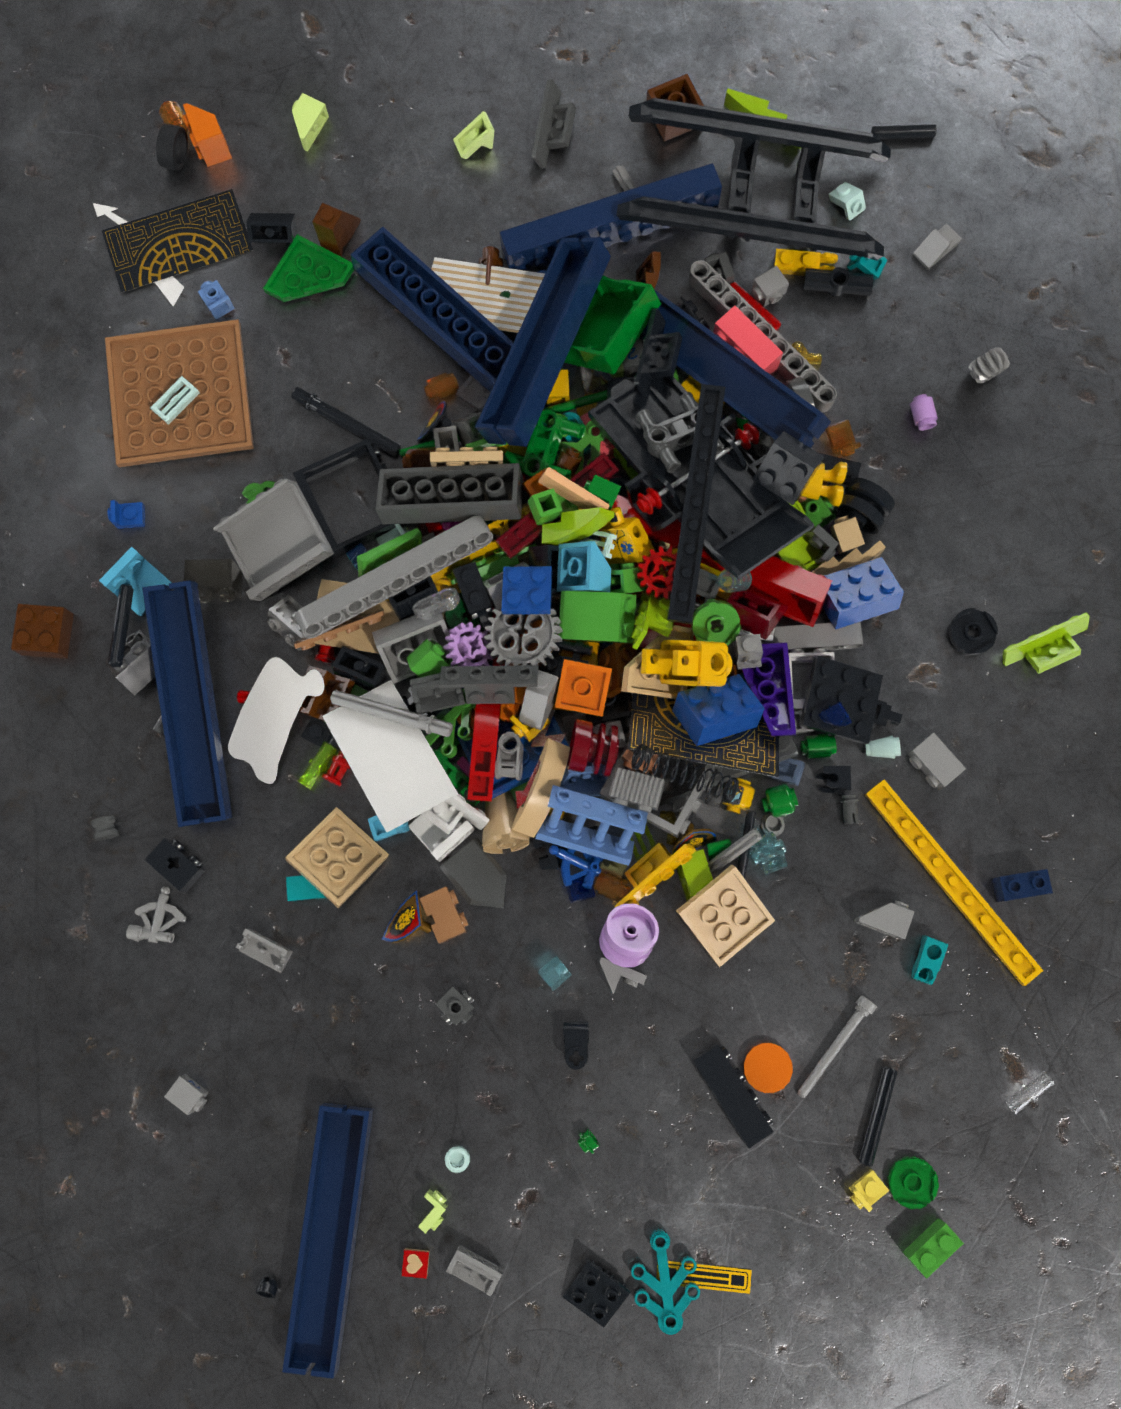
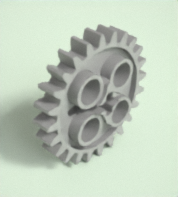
[484,602,563,666]

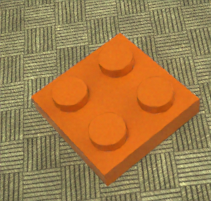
[555,659,612,717]

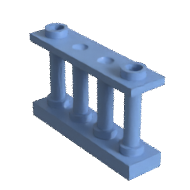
[535,785,648,866]

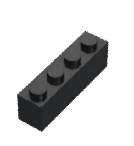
[692,1044,774,1148]

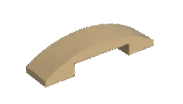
[511,738,570,838]

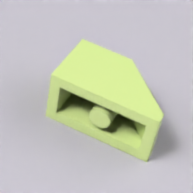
[292,93,329,151]

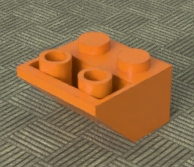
[182,103,232,167]

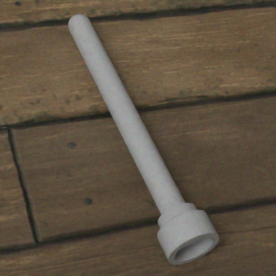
[798,995,877,1098]

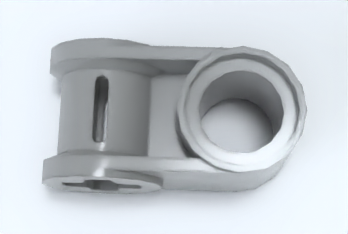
[495,732,524,781]

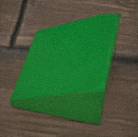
[705,839,732,861]

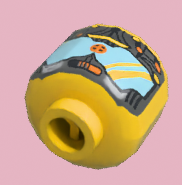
[720,778,755,814]

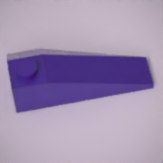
[741,642,796,736]

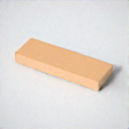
[538,467,610,510]

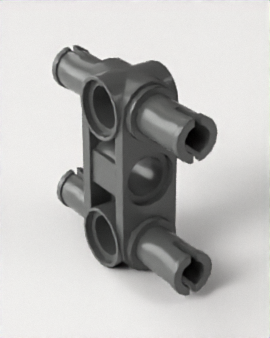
[636,392,724,473]

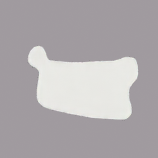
[228,657,324,784]

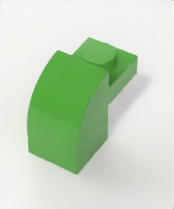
[527,488,579,525]

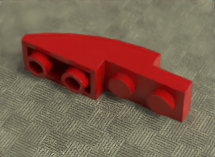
[467,704,500,802]

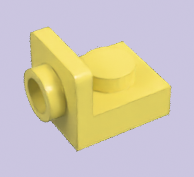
[849,1169,889,1212]

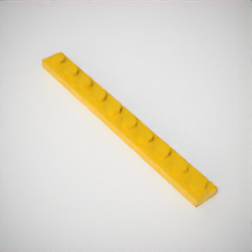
[864,779,1043,986]

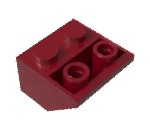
[726,586,788,640]

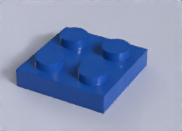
[501,566,552,614]

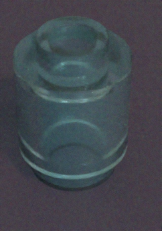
[718,569,752,593]

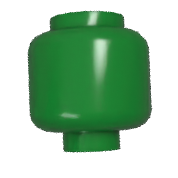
[761,784,799,818]

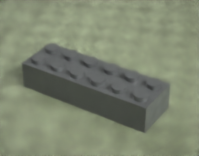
[376,463,523,525]

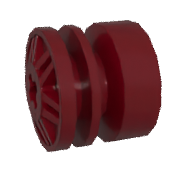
[567,719,619,777]

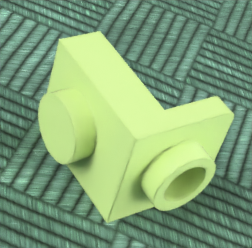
[418,1189,448,1234]

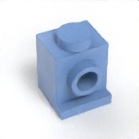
[198,280,235,320]

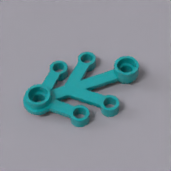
[631,1229,700,1335]

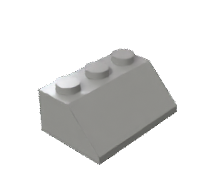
[372,606,450,684]

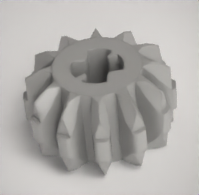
[968,347,1010,383]

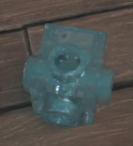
[750,832,788,875]

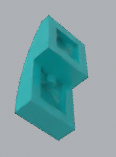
[286,875,326,901]

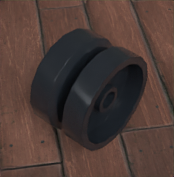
[834,477,895,535]

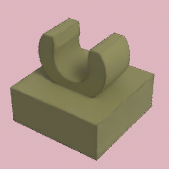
[600,859,627,879]

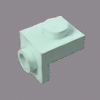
[829,182,866,220]

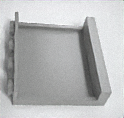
[213,479,334,601]

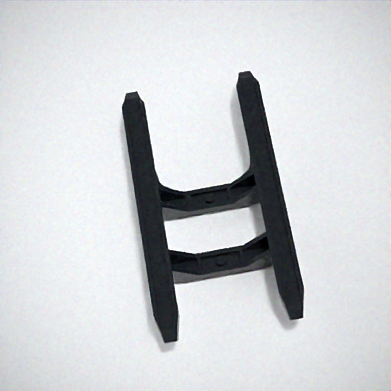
[617,98,891,261]

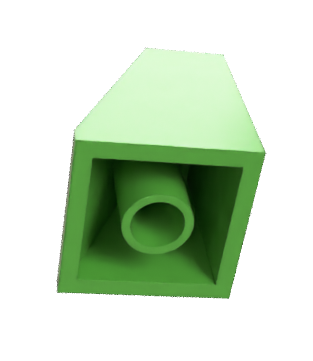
[558,591,636,643]

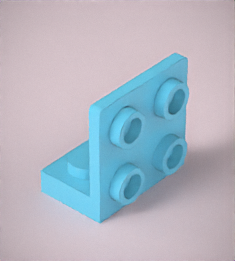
[99,547,172,616]

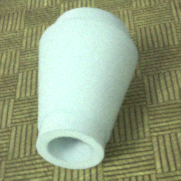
[865,735,901,759]

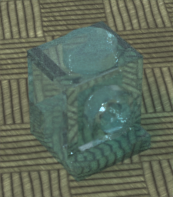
[538,956,572,991]

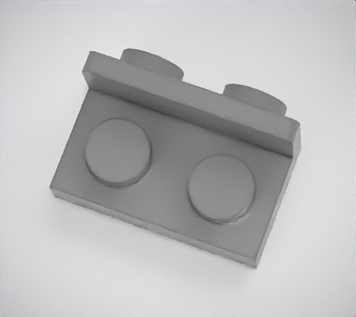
[266,594,306,651]

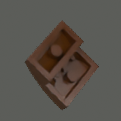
[636,251,661,289]
[298,665,355,722]

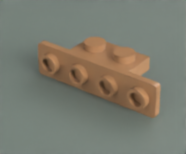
[294,608,385,651]

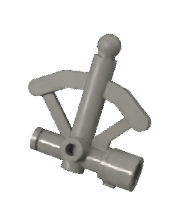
[126,886,186,944]

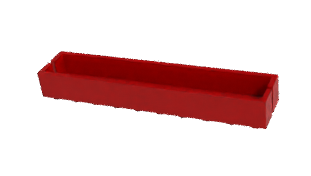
[598,495,832,627]

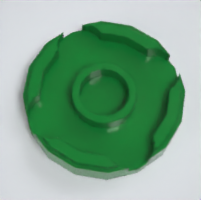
[887,1156,939,1209]

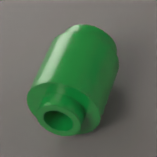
[800,734,837,759]

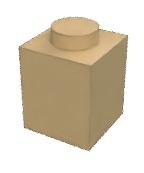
[829,515,865,554]

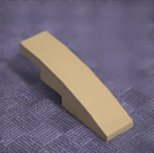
[812,541,886,576]

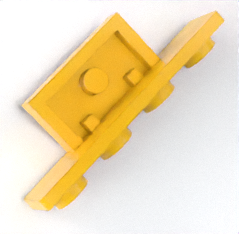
[615,843,696,907]

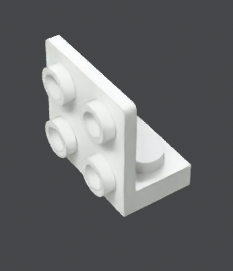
[409,815,475,862]

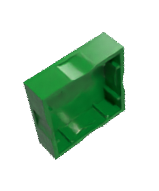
[564,275,661,374]

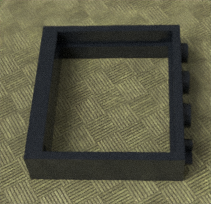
[293,439,409,559]

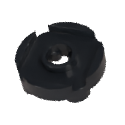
[948,608,998,656]

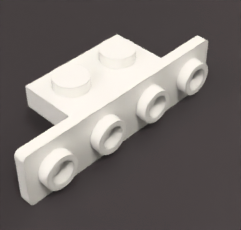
[421,794,489,835]

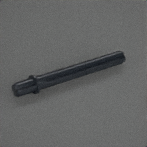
[291,387,401,456]

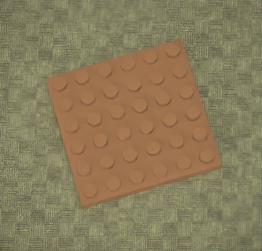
[105,319,254,467]

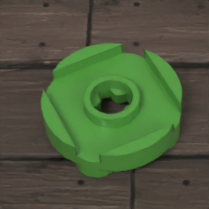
[691,599,741,646]

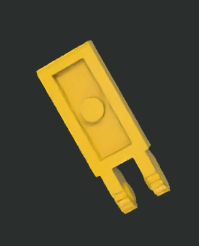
[774,248,838,276]

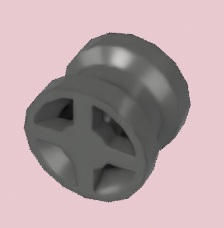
[91,816,119,841]

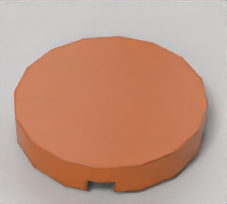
[743,1043,793,1093]

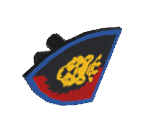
[417,401,451,442]

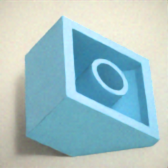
[557,541,611,592]

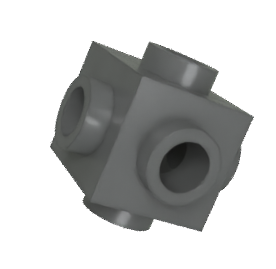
[435,986,475,1025]

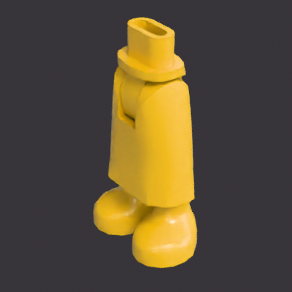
[801,462,847,507]

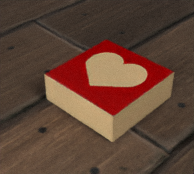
[401,1248,430,1279]

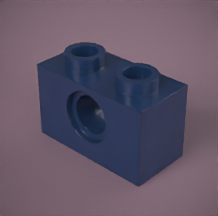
[991,869,1053,902]

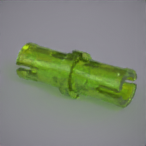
[298,742,337,789]

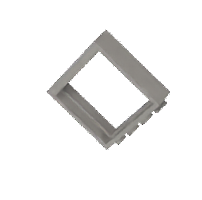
[600,742,721,838]

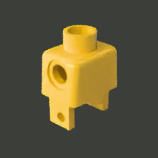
[641,640,732,687]

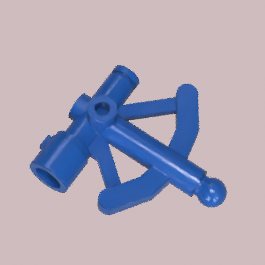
[549,845,604,889]

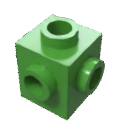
[801,496,838,528]

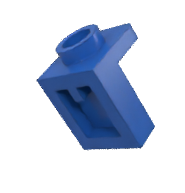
[107,500,145,529]

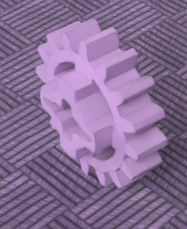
[443,622,493,666]

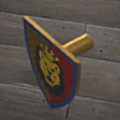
[672,823,717,855]
[382,890,432,943]

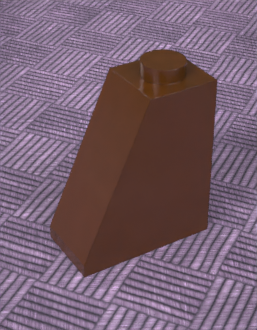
[312,203,361,257]

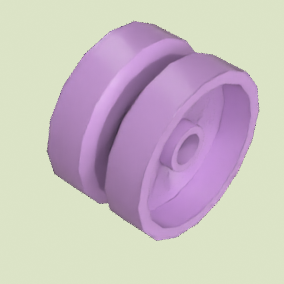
[599,904,659,967]

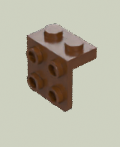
[598,642,643,698]

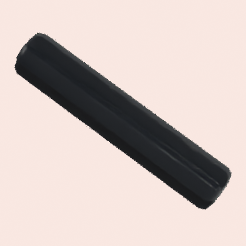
[871,124,937,139]

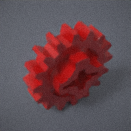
[637,546,677,600]

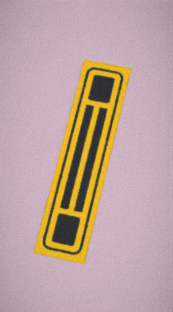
[656,1261,752,1294]

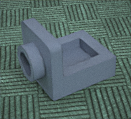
[769,758,805,786]

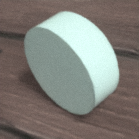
[445,1146,470,1173]

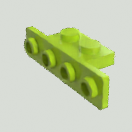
[631,584,674,650]
[1002,612,1090,674]

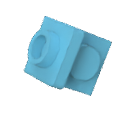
[368,815,410,841]

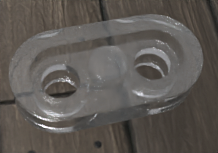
[412,588,460,621]

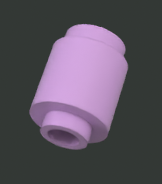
[910,394,938,431]

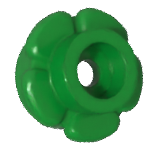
[578,1129,600,1154]

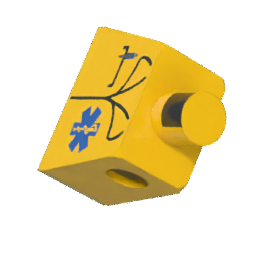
[600,507,655,564]

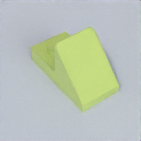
[453,111,495,159]

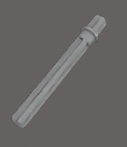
[330,690,453,737]

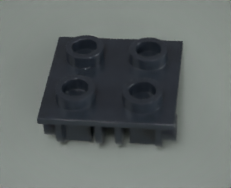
[562,1260,631,1328]

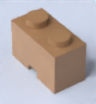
[419,887,469,944]

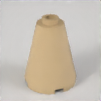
[482,790,530,854]

